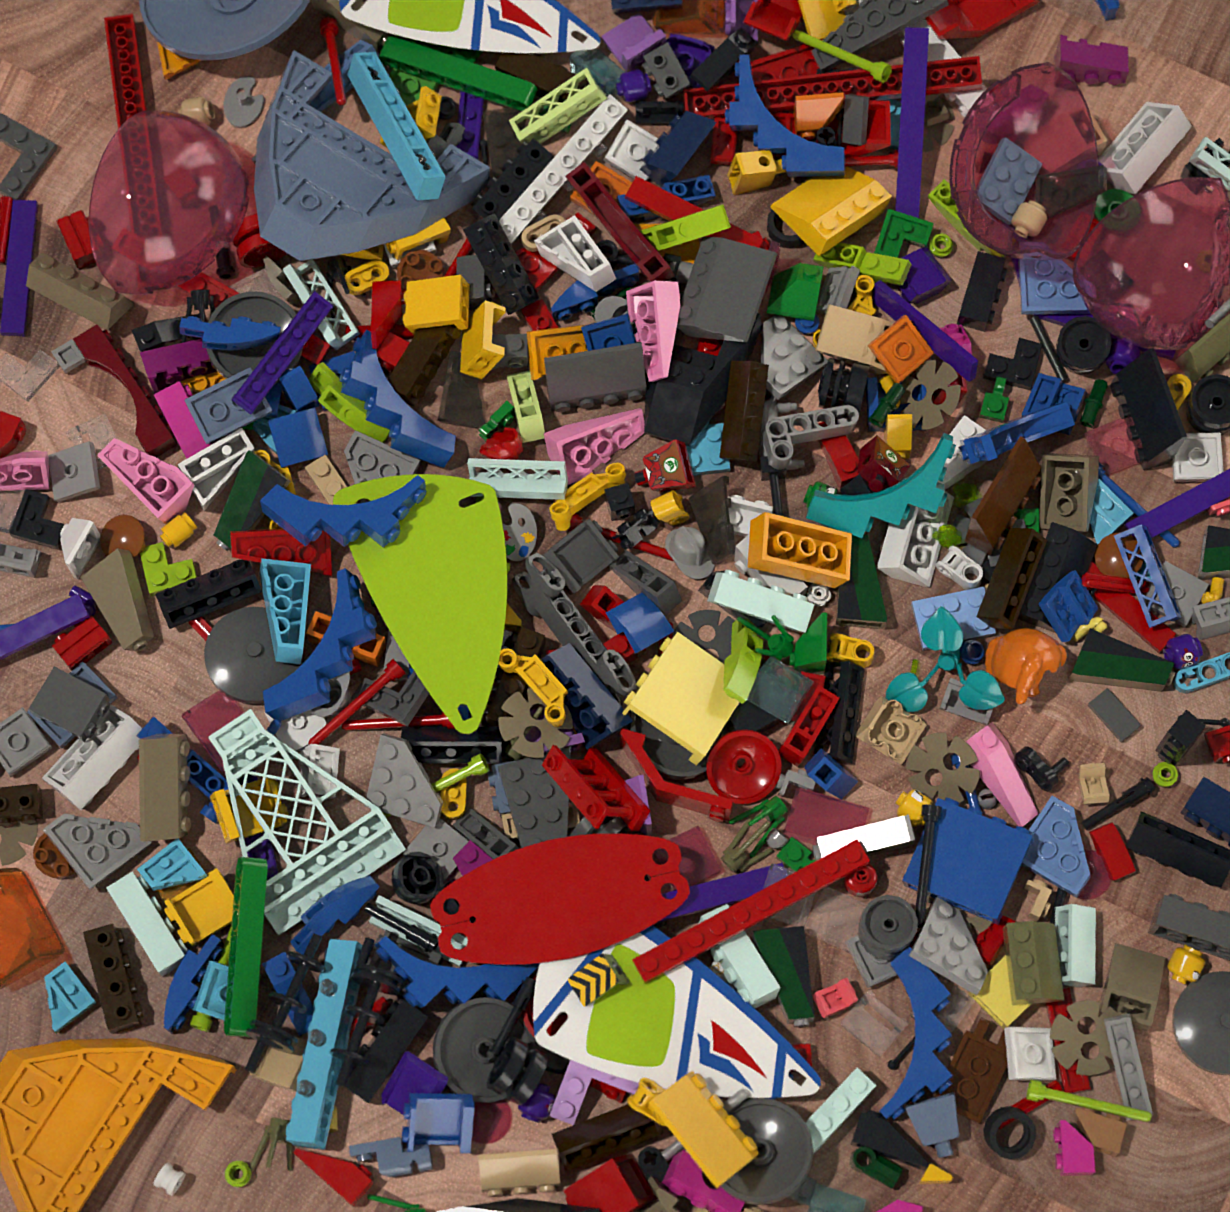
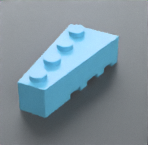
[259,558,311,664]

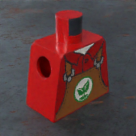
[634,439,696,492]

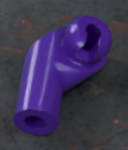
[69,585,97,616]

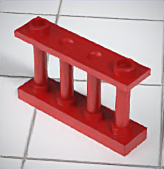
[542,745,650,831]

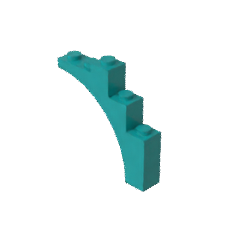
[806,433,956,538]

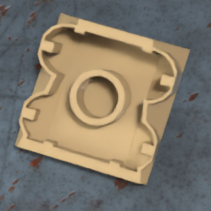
[856,696,927,765]
[249,1036,307,1092]

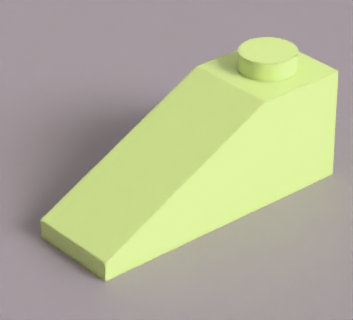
[507,370,545,443]

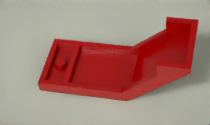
[743,0,803,41]
[924,0,1039,39]
[770,100,891,160]
[620,728,733,822]

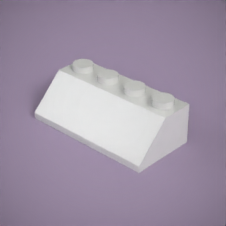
[1097,102,1192,194]
[877,478,954,587]
[42,704,142,810]

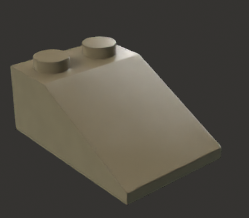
[1040,453,1099,532]

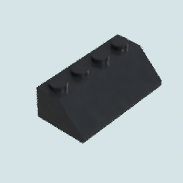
[1018,522,1097,633]

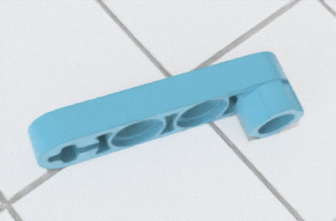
[1173,652,1230,693]

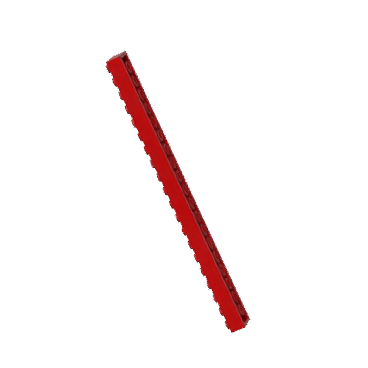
[104,14,170,291]
[684,56,982,120]

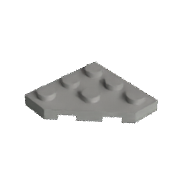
[760,314,828,400]
[344,430,421,503]
[364,733,443,828]
[43,813,152,890]
[909,897,988,995]

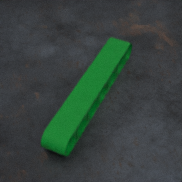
[378,36,538,111]
[224,857,267,1037]

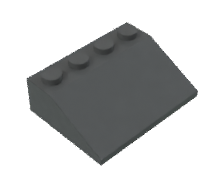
[677,236,777,343]
[544,342,646,413]

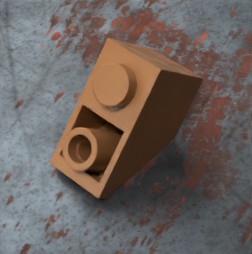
[1072,1107,1127,1157]

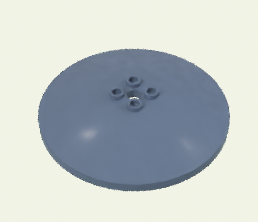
[139,0,310,60]

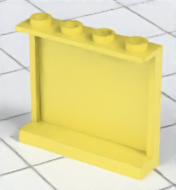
[622,632,739,766]

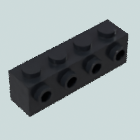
[470,138,555,221]
[463,213,540,315]
[155,559,262,629]
[401,726,503,764]
[1126,811,1230,888]
[344,999,428,1103]

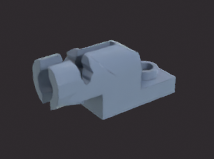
[349,1137,433,1177]

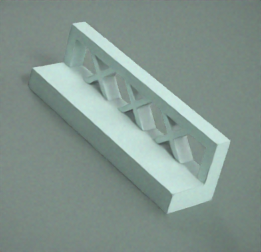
[1189,137,1230,191]
[282,259,360,350]
[467,458,568,500]
[369,895,467,968]

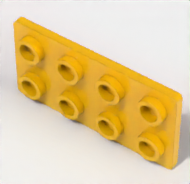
[798,0,856,39]

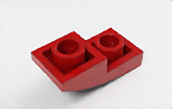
[1089,822,1136,881]

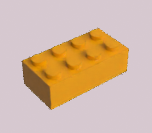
[748,512,852,588]

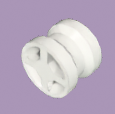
[153,1163,186,1196]

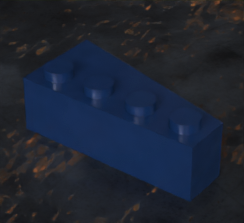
[541,643,633,749]

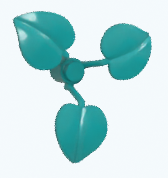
[886,606,1005,712]

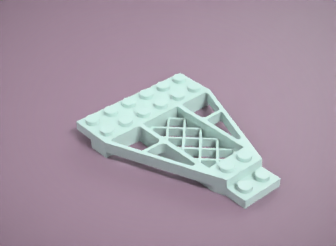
[208,709,406,935]

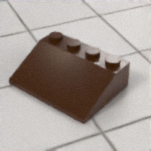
[965,436,1041,556]

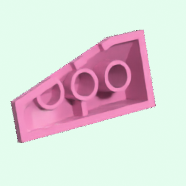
[626,281,680,382]
[544,408,645,485]
[97,438,194,524]
[0,450,50,491]
[966,722,1038,827]

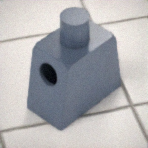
[906,1092,959,1158]

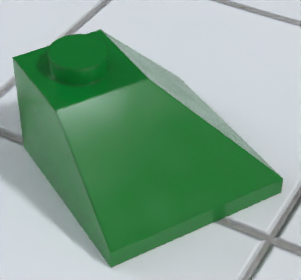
[766,263,824,321]
[789,612,827,674]

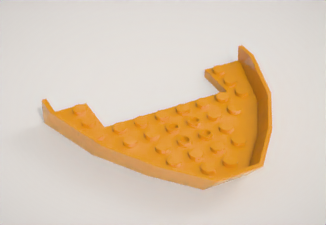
[0,1038,237,1212]

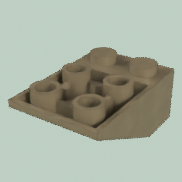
[1098,943,1165,1031]

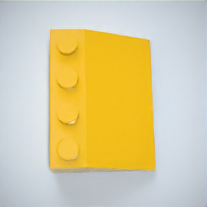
[770,167,892,256]
[649,1070,760,1188]

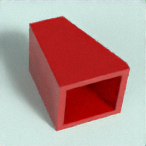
[563,1153,658,1212]

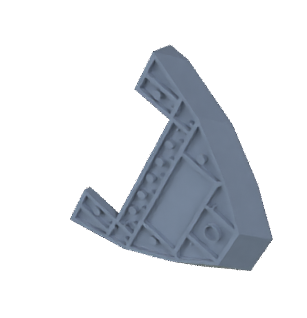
[254,50,490,261]

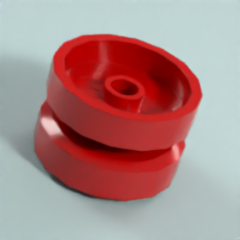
[229,213,287,268]

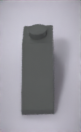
[609,550,682,616]
[453,808,519,859]

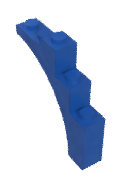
[725,55,845,177]
[339,330,456,468]
[958,402,1075,464]
[260,475,426,548]
[262,568,377,721]
[374,936,540,1008]
[880,946,953,1120]

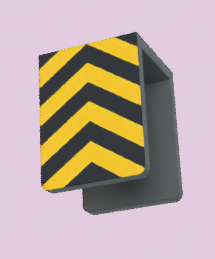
[568,953,630,1007]

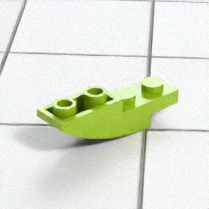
[928,179,1015,258]
[640,204,731,251]
[813,243,912,285]
[308,362,390,443]
[724,620,763,704]

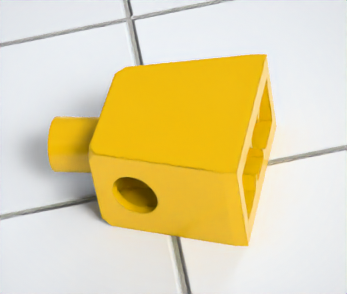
[727,150,786,195]

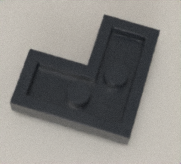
[983,338,1042,391]
[10,489,64,549]

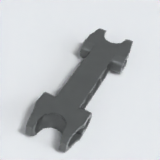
[512,553,637,706]

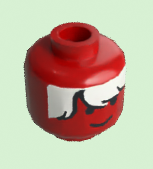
[843,864,878,897]

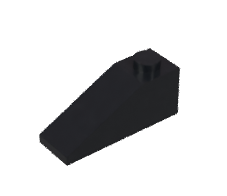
[690,28,758,92]
[131,314,206,352]
[850,1110,928,1171]

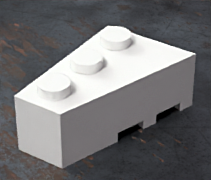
[534,215,616,292]
[938,415,986,490]
[178,428,255,511]
[734,534,807,597]

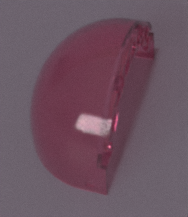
[949,62,1099,261]
[89,110,249,295]
[1073,177,1230,350]

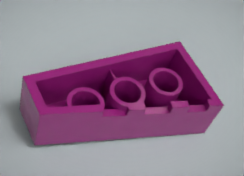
[140,338,217,394]

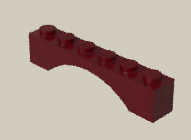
[565,162,675,282]
[73,325,176,458]

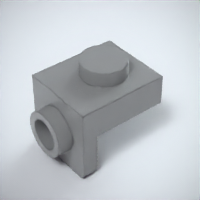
[776,769,816,797]

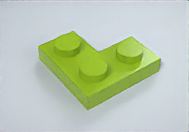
[140,542,197,596]

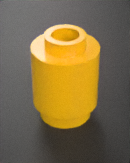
[160,513,197,548]

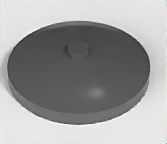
[206,292,303,383]
[204,607,305,704]
[628,710,727,780]
[1172,971,1230,1075]
[433,998,536,1102]
[720,1098,813,1205]

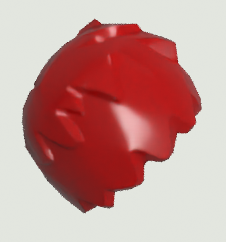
[479,427,524,460]

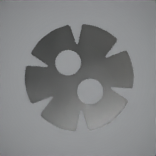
[952,498,1026,567]
[673,610,735,664]

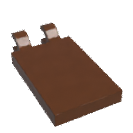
[934,1017,1008,1124]

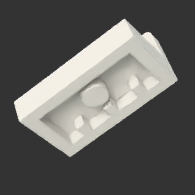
[718,495,773,537]
[296,744,340,799]

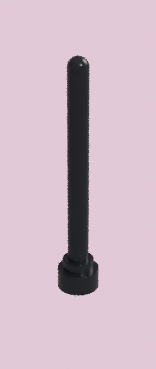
[915,804,942,928]

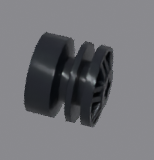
[818,358,870,414]

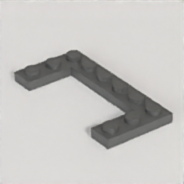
[0,113,58,200]
[351,671,429,726]

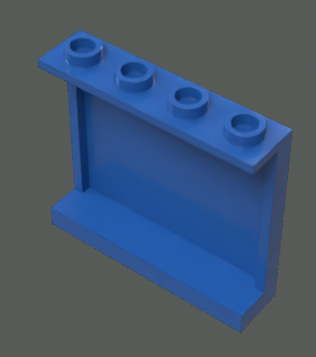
[902,798,1034,924]

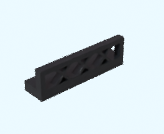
[814,661,864,765]

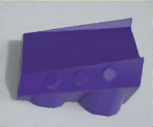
[665,34,715,88]
[897,247,952,304]
[381,1051,448,1115]

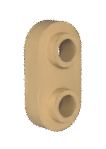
[522,214,565,252]

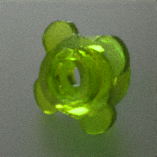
[953,483,977,508]
[932,525,962,547]

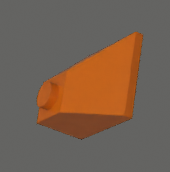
[793,92,844,140]

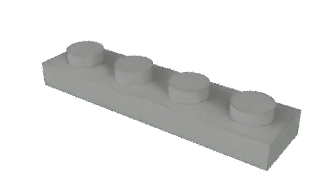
[1103,1013,1153,1120]

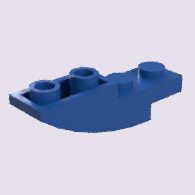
[616,175,716,221]
[551,264,639,321]
[180,316,281,350]
[136,717,227,800]
[290,876,380,955]
[164,934,224,1034]

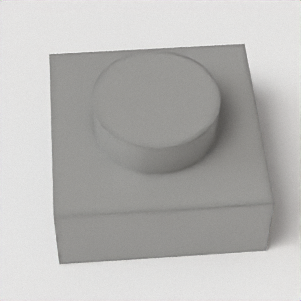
[51,339,86,374]

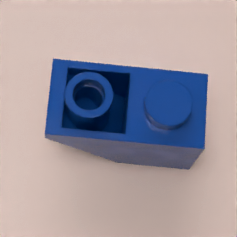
[279,366,320,412]
[804,748,859,800]

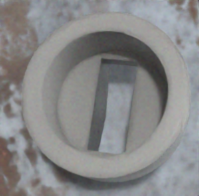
[977,788,998,810]
[767,827,789,849]

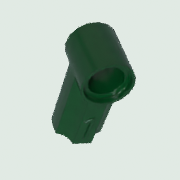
[849,1147,902,1189]

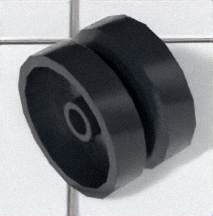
[1056,316,1112,374]
[1186,374,1230,435]
[487,1037,548,1105]

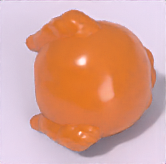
[985,628,1067,705]

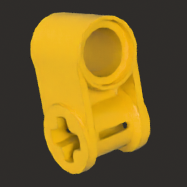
[651,490,690,526]
[827,633,874,668]
[627,1078,667,1126]

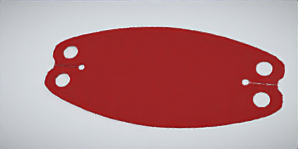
[430,833,690,965]

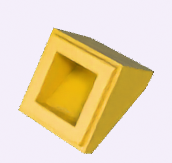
[919,1164,953,1184]

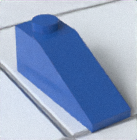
[262,952,314,1036]

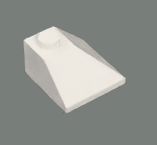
[60,518,101,579]

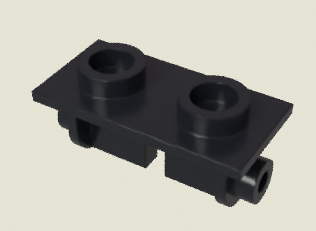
[636,101,683,124]
[611,507,661,550]

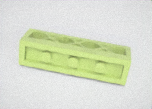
[509,68,607,144]

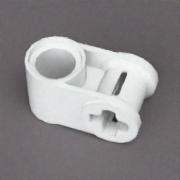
[935,545,983,590]

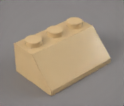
[478,1149,561,1197]

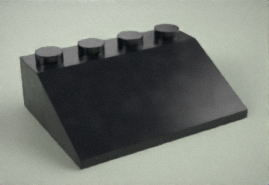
[1110,348,1187,470]

